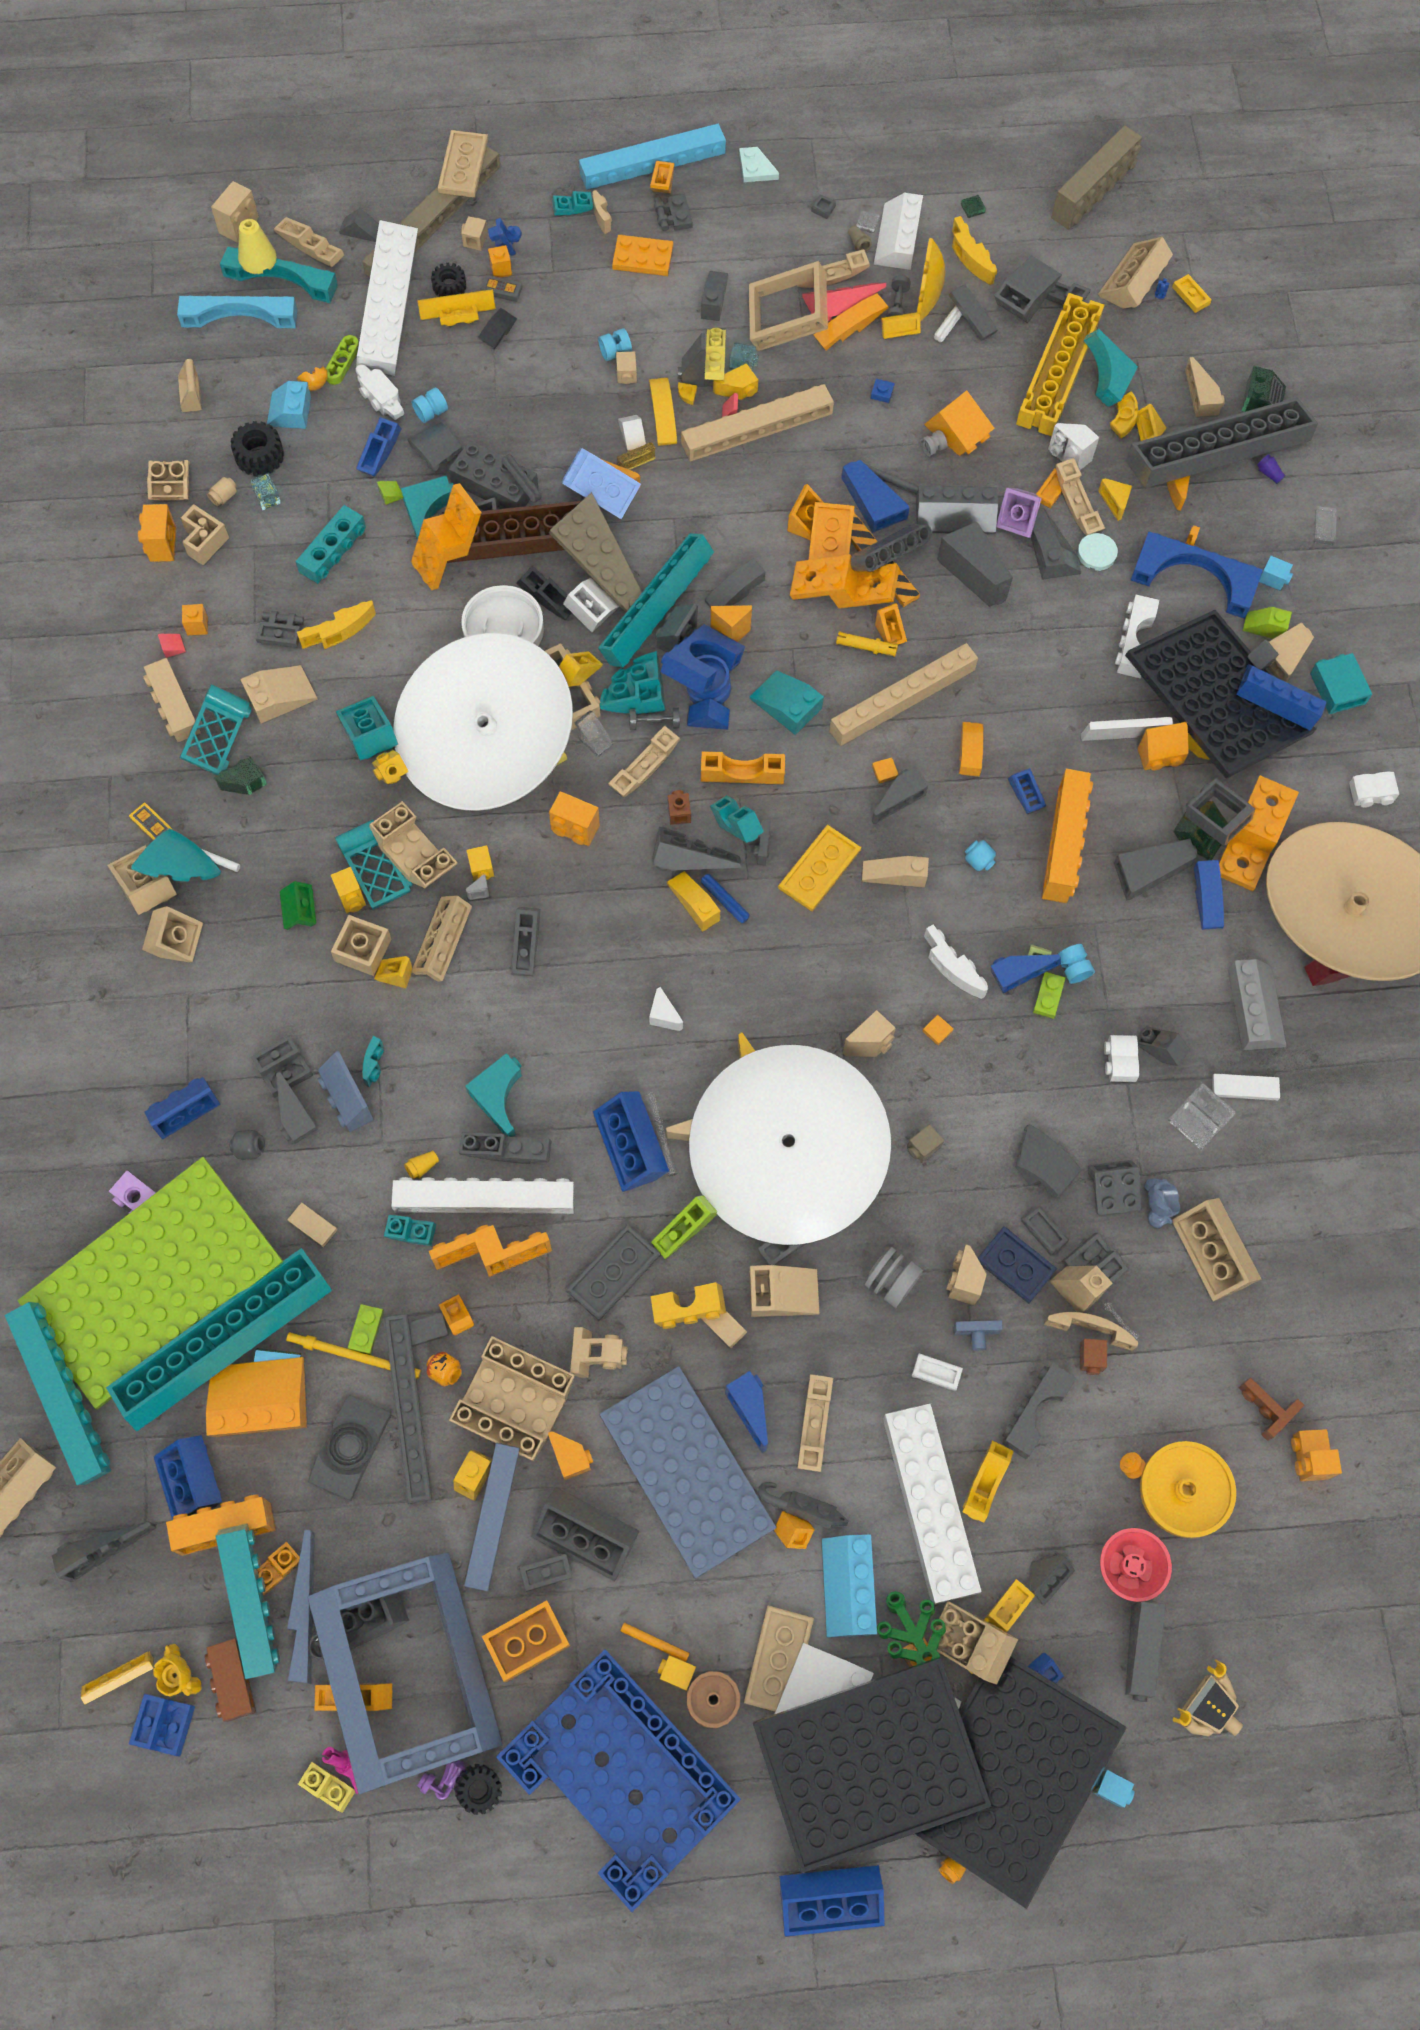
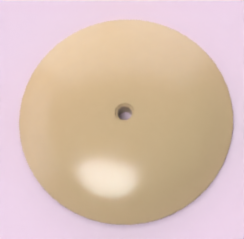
[1266,822,1420,981]

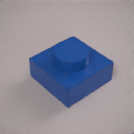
[871,379,895,403]

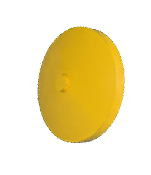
[1140,1441,1236,1538]

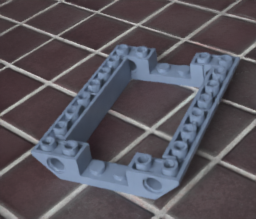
[308,1553,503,1795]

